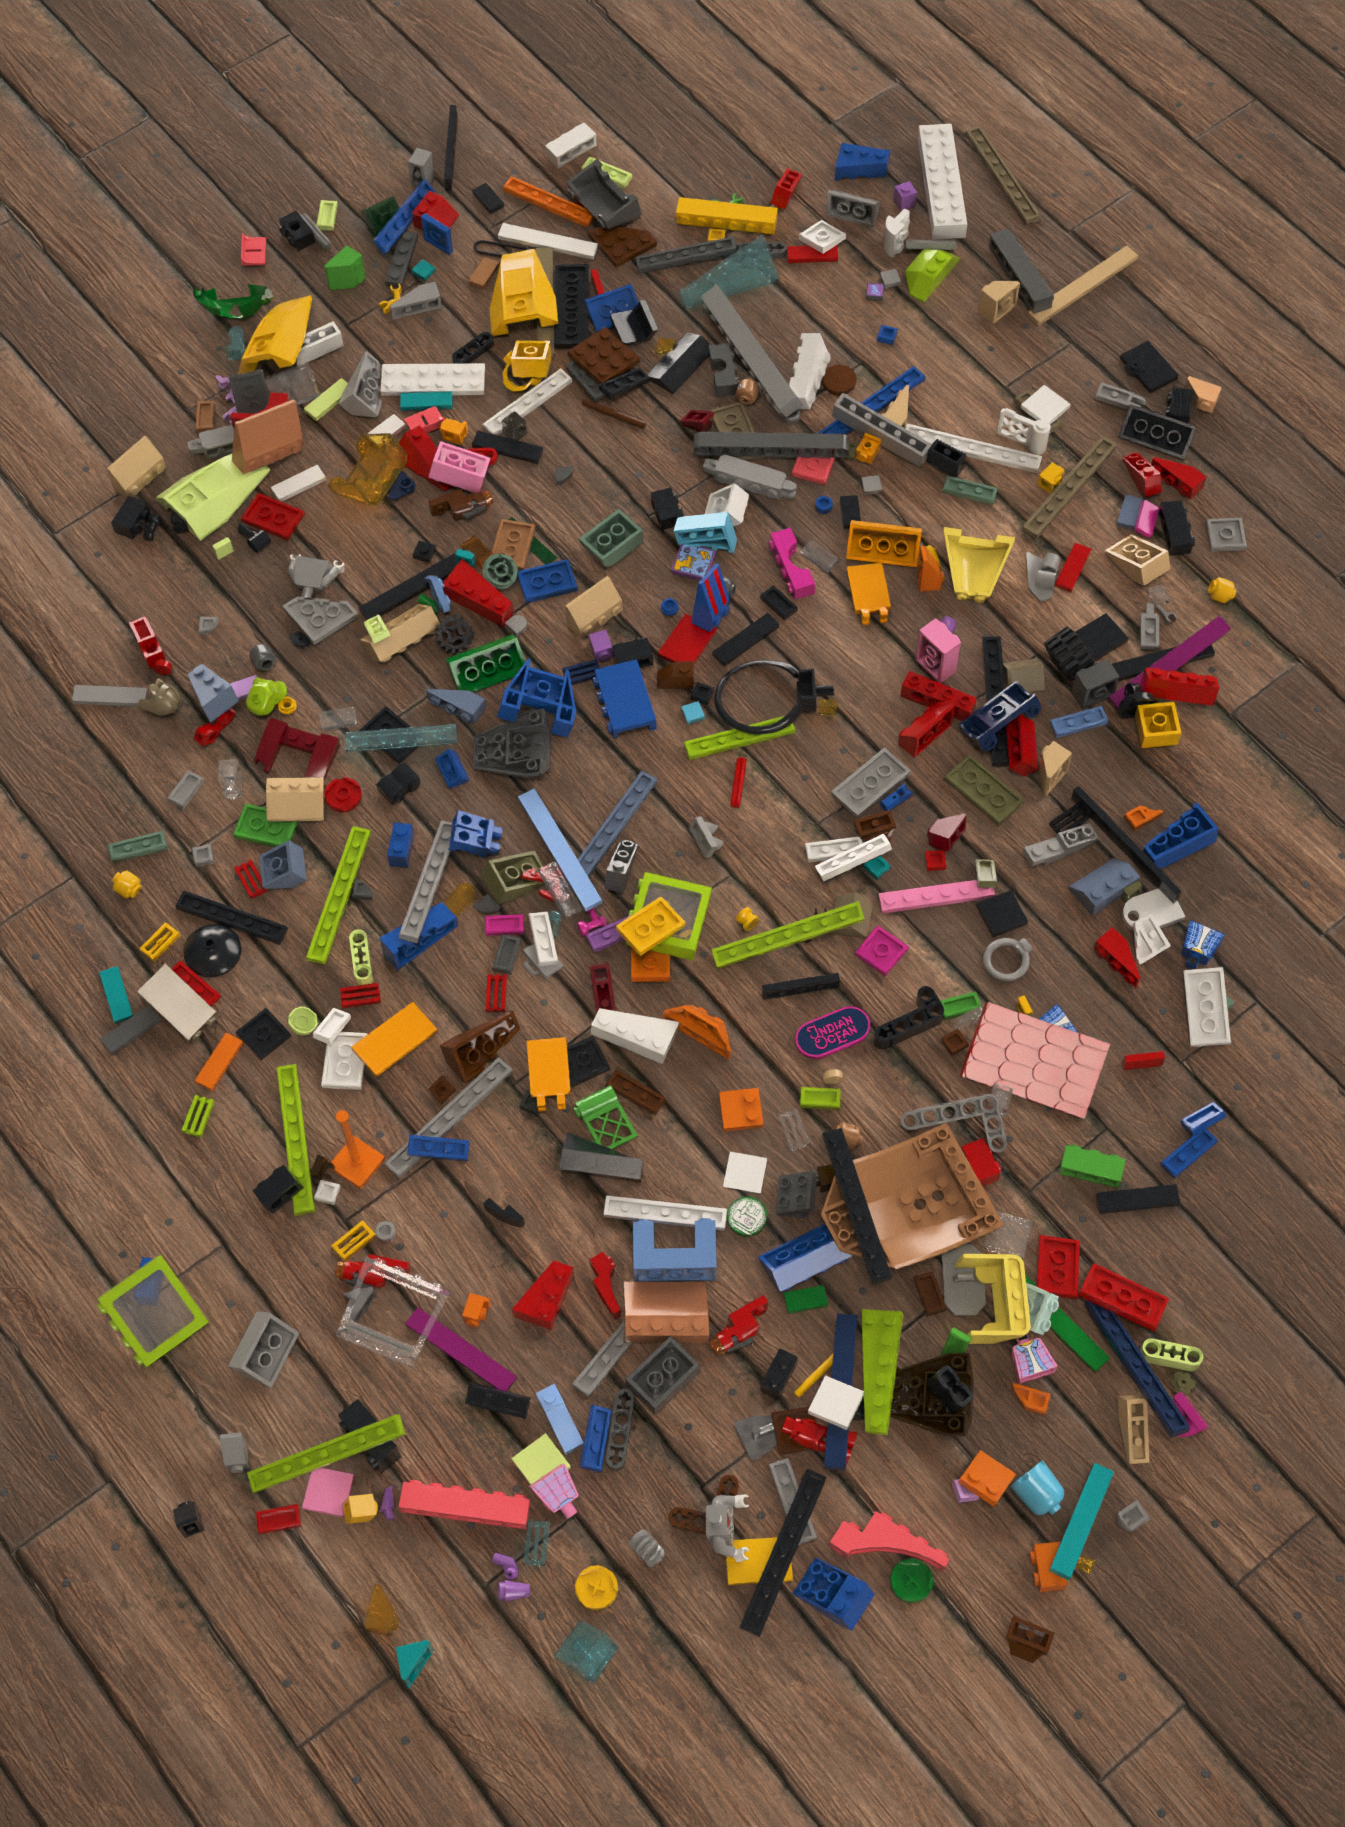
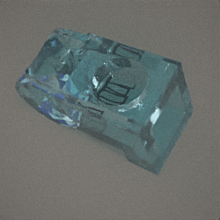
[226,326,246,360]

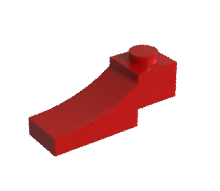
[589,1251,621,1320]

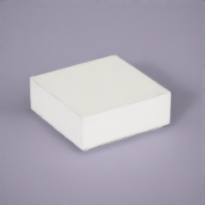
[314,1180,341,1205]

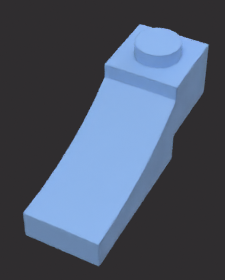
[536,1384,584,1455]

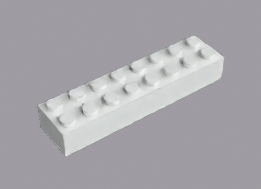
[918,124,967,240]

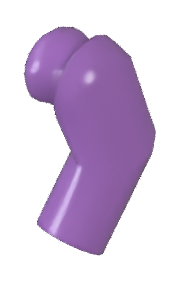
[492,1553,519,1580]

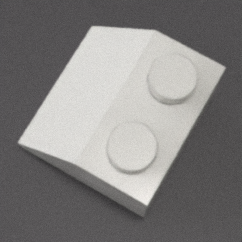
[705,483,749,527]

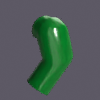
[417,594,438,615]

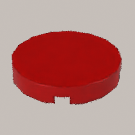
[324,777,362,812]

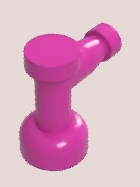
[577,908,607,937]

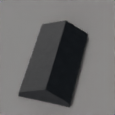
[647,333,711,394]
[1118,404,1197,460]

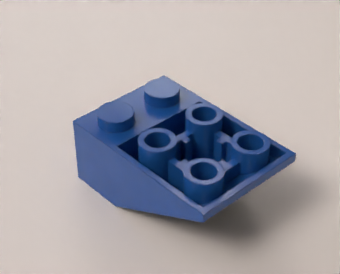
[792,1558,875,1631]

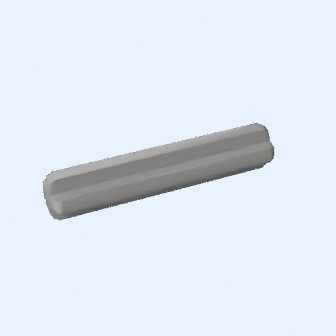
[300,213,331,250]

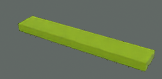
[684,716,795,760]

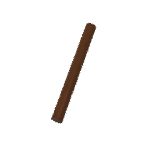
[582,398,647,429]

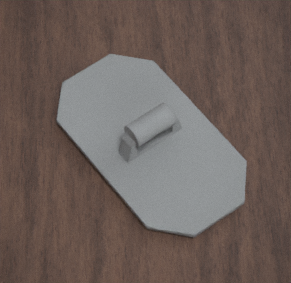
[942,1244,986,1316]

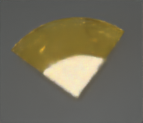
[655,337,676,354]

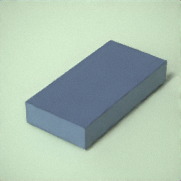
[1117,495,1143,530]

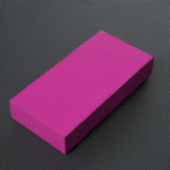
[1134,500,1159,538]
[485,914,524,936]

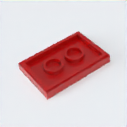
[241,493,305,541]
[658,613,717,664]
[1036,1235,1080,1300]

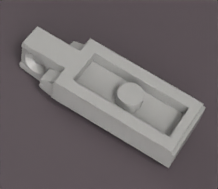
[1140,603,1159,650]

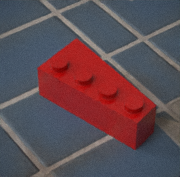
[443,559,513,628]

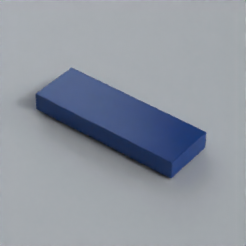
[1160,1129,1218,1179]
[407,1135,469,1161]
[579,1405,612,1473]

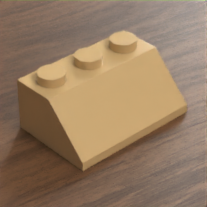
[107,436,166,499]
[565,576,622,639]
[266,778,325,821]

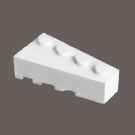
[789,333,830,409]
[591,1008,679,1064]

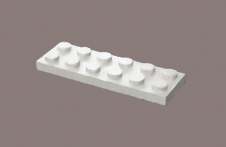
[381,363,485,396]

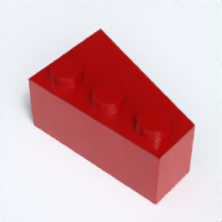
[512,1260,574,1330]

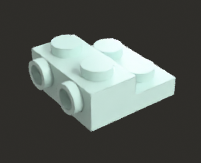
[1026,1282,1059,1335]

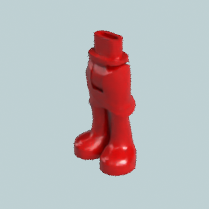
[781,1417,857,1465]

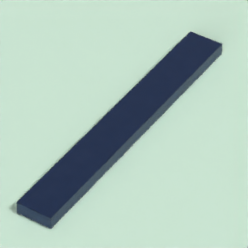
[1084,1300,1190,1438]
[824,1313,858,1471]

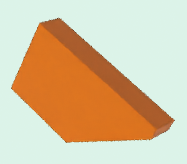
[1124,806,1164,831]
[1011,1383,1051,1415]

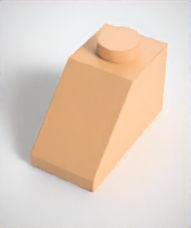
[1185,376,1222,413]

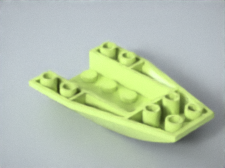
[155,454,270,541]

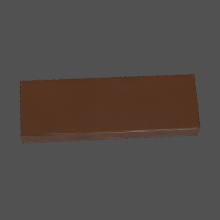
[605,1069,666,1116]

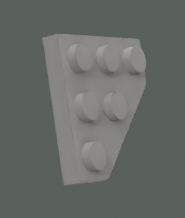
[283,596,359,645]

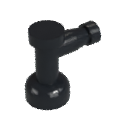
[139,514,162,541]

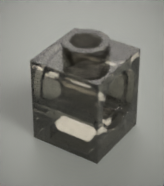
[501,411,527,441]

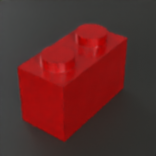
[961,1138,1002,1186]

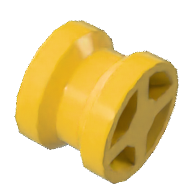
[735,907,760,931]

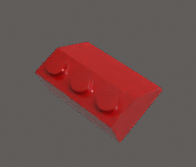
[898,702,955,758]

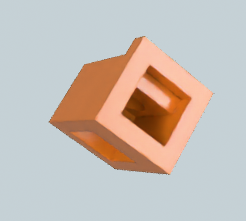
[462,1293,491,1328]

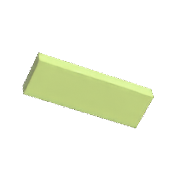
[581,156,632,189]
[304,378,348,421]
[364,615,391,644]

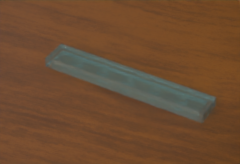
[345,724,458,752]

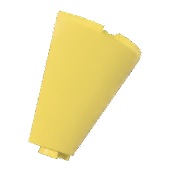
[943,527,1015,603]

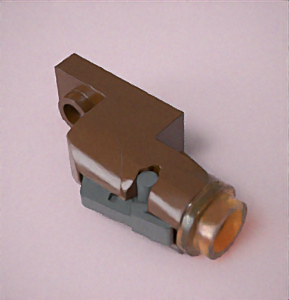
[428,489,493,520]

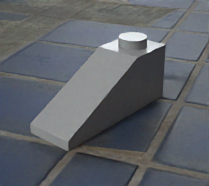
[390,282,442,319]

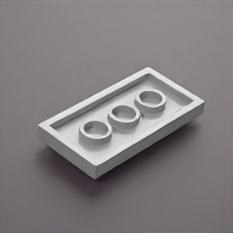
[831,747,911,819]

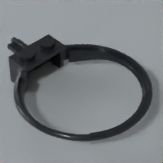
[715,660,834,734]

